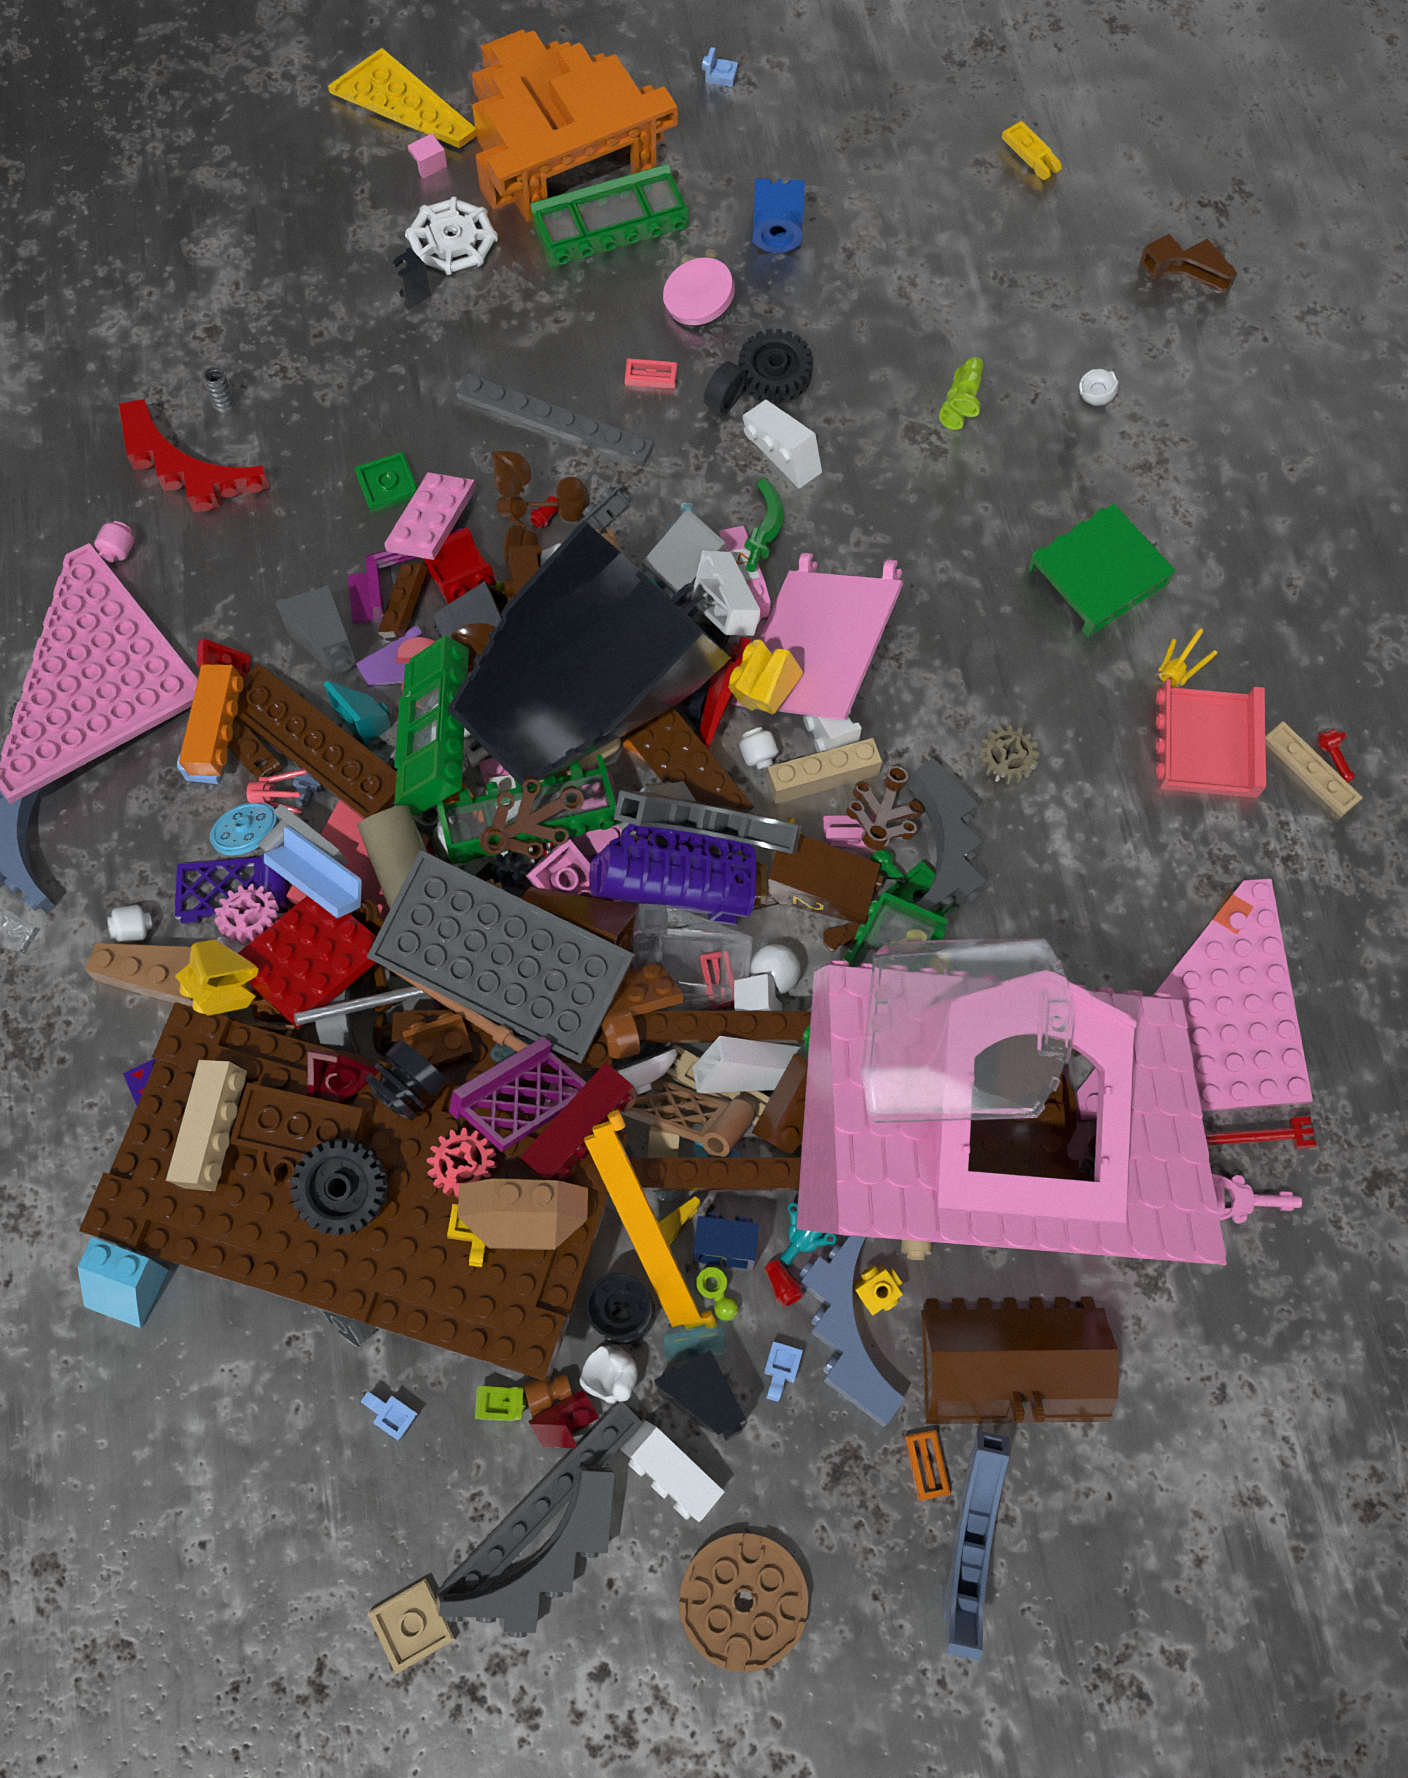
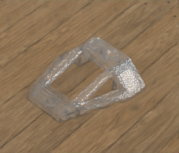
[631,903,753,1011]

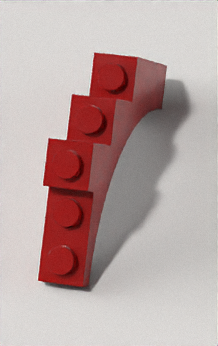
[119,399,270,512]

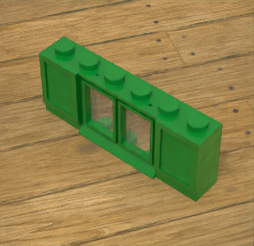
[394,635,469,815]

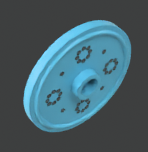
[210,803,279,855]

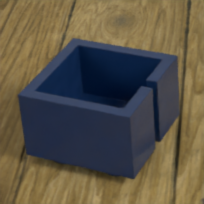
[693,1212,759,1271]

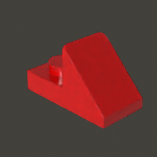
[197,638,251,678]

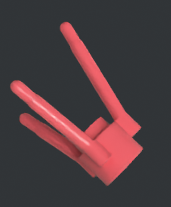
[246,770,307,814]

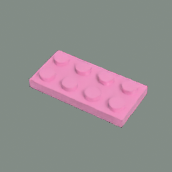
[384,472,477,560]

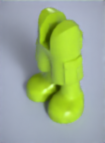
[939,357,984,430]

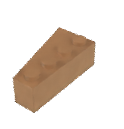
[84,943,193,1006]

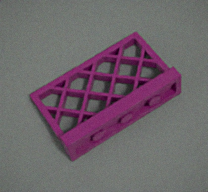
[449,1037,586,1152]

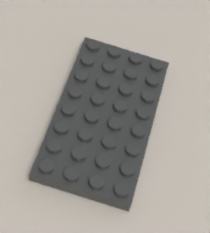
[367,850,635,1064]

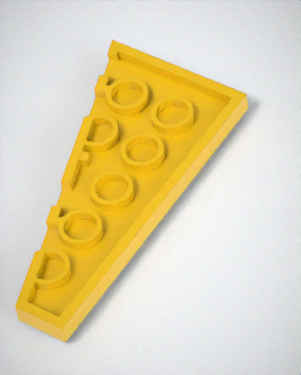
[328,48,476,148]

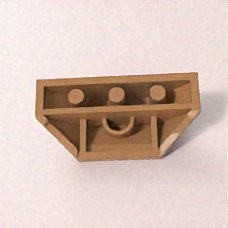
[458,1179,588,1250]

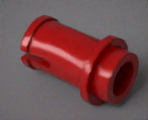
[529,496,559,528]

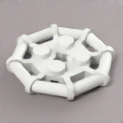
[405,197,498,275]

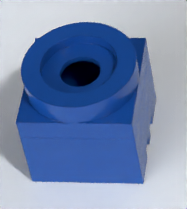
[752,178,805,253]

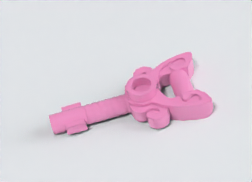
[1212,1174,1302,1224]

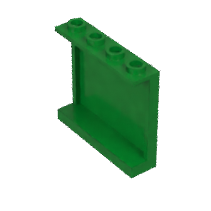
[1029,504,1176,637]

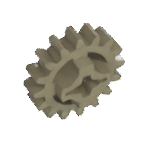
[978,725,1040,784]

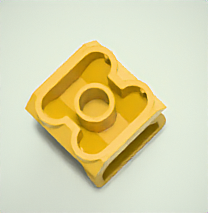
[728,640,803,714]
[175,939,258,1016]

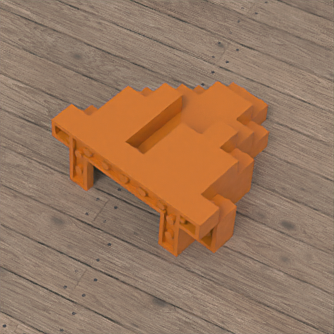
[472,29,678,222]

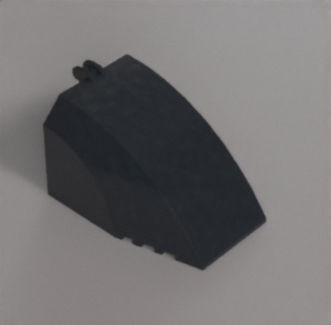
[447,520,731,787]

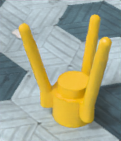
[1158,628,1218,687]

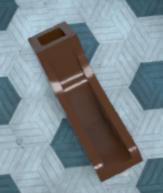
[1140,234,1237,292]

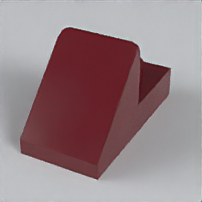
[528,1389,599,1448]

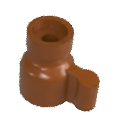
[523,1373,572,1418]

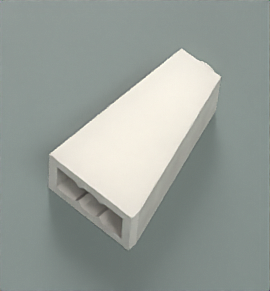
[693,1036,809,1093]

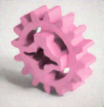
[214,884,280,945]

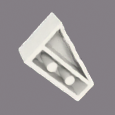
[691,550,761,636]
[803,710,862,753]
[619,1418,724,1522]

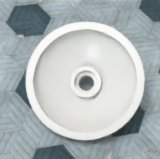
[615,1048,677,1094]

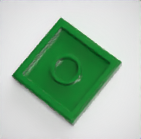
[354,452,418,514]

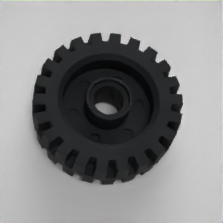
[738,329,813,404]
[290,1138,389,1235]

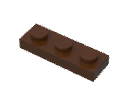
[377,563,428,638]

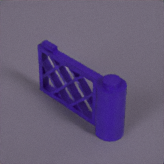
[175,854,289,924]

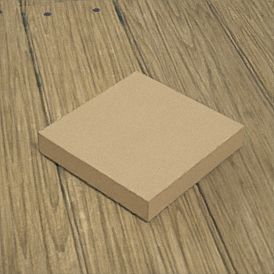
[367,1579,456,1674]

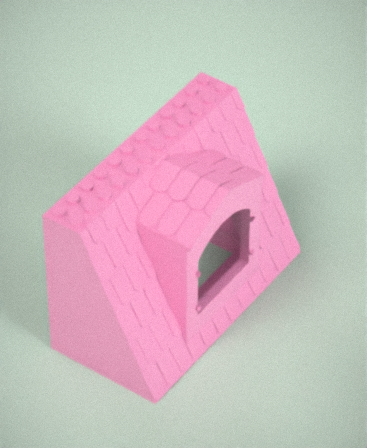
[796,961,1227,1265]

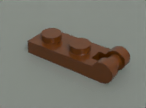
[227,716,283,781]

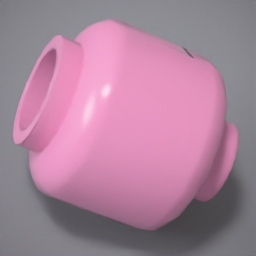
[94,521,135,562]

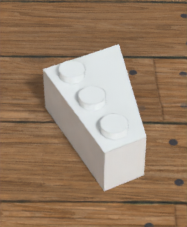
[743,400,822,489]

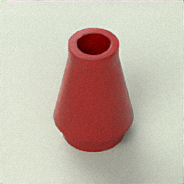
[764,1259,804,1308]

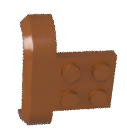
[601,962,683,1059]

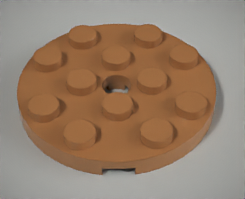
[679,1533,809,1672]

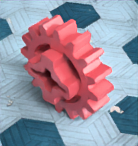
[427,1128,497,1199]

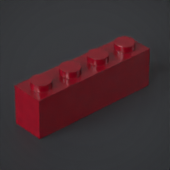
[520,1062,638,1182]

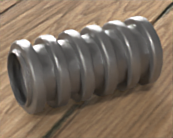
[202,366,235,411]

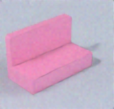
[823,815,876,848]

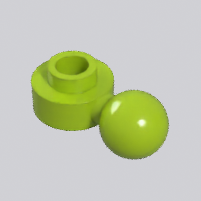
[696,1267,739,1321]

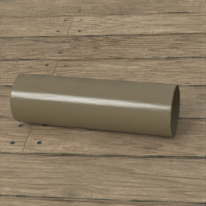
[357,805,427,909]

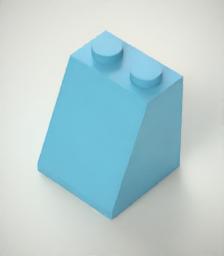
[78,1237,168,1328]

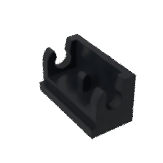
[393,247,431,310]

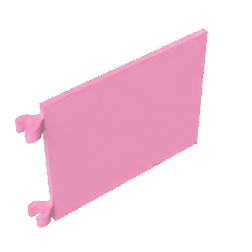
[731,553,903,721]

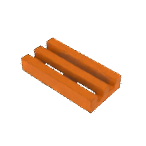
[904,1430,951,1501]

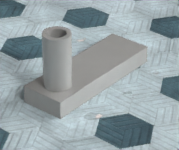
[257,804,348,866]

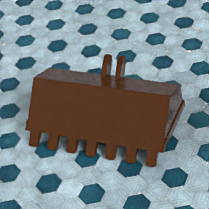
[921,1297,1119,1425]

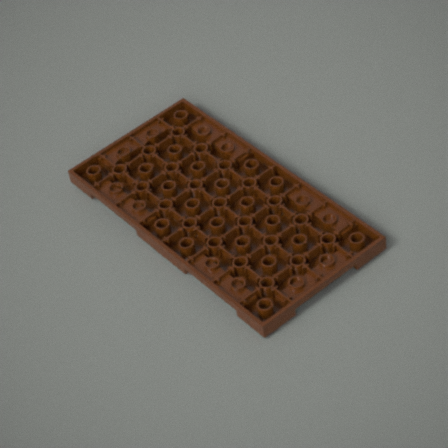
[79,1002,629,1382]

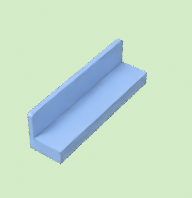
[264,826,362,918]

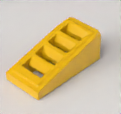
[658,1196,700,1246]

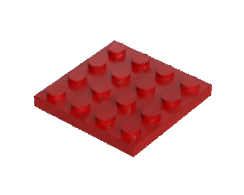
[238,896,376,1029]

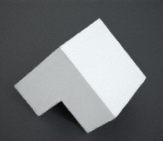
[734,974,783,1011]

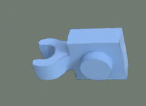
[764,1341,803,1402]
[361,1391,418,1441]

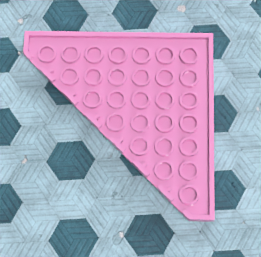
[0,543,198,804]
[1075,879,1313,1122]

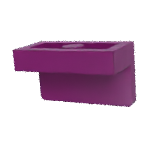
[348,560,384,623]

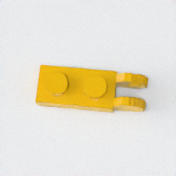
[1001,121,1062,180]

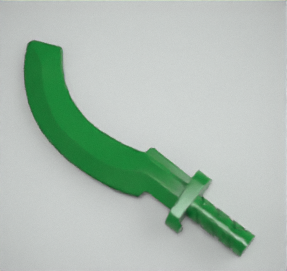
[744,477,784,572]

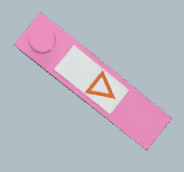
[718,526,771,620]

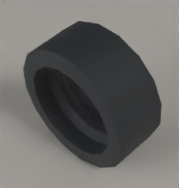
[704,361,747,414]

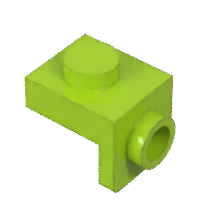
[475,1386,526,1421]

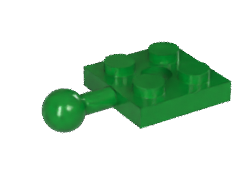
[871,849,956,933]

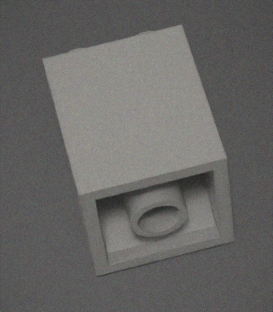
[642,509,726,608]

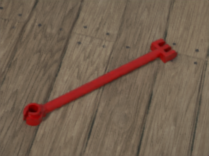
[1088,1116,1317,1158]

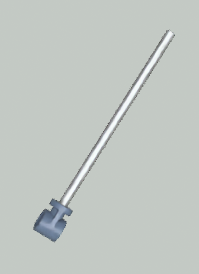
[294,986,428,1025]

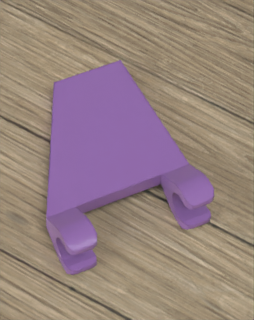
[356,626,424,687]

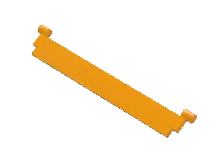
[584,1110,718,1331]

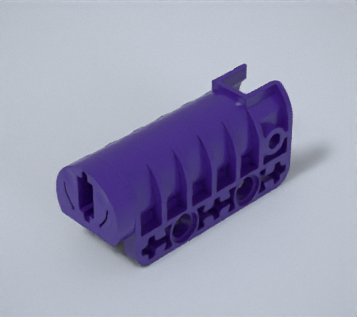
[589,824,756,926]

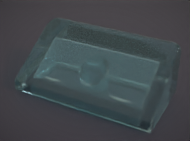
[663,1326,727,1363]

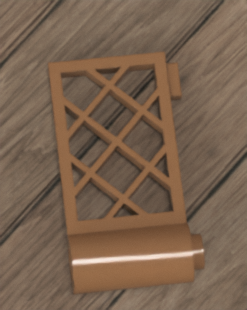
[621,1077,755,1158]

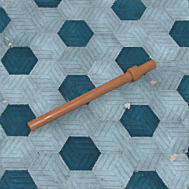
[384,966,529,1052]

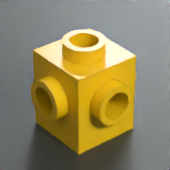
[853,1264,903,1316]

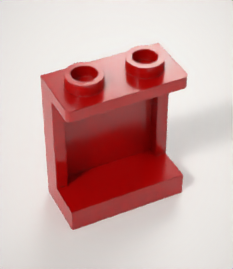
[423,527,497,604]

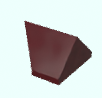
[308,1049,379,1104]

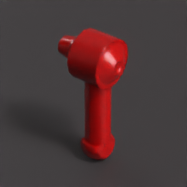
[1317,729,1355,783]

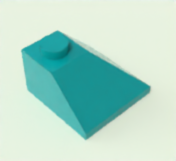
[323,680,391,746]

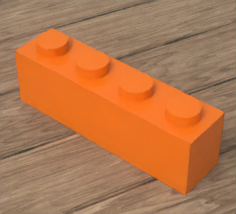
[179,664,243,776]

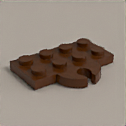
[229,1083,367,1190]

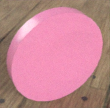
[663,257,735,325]

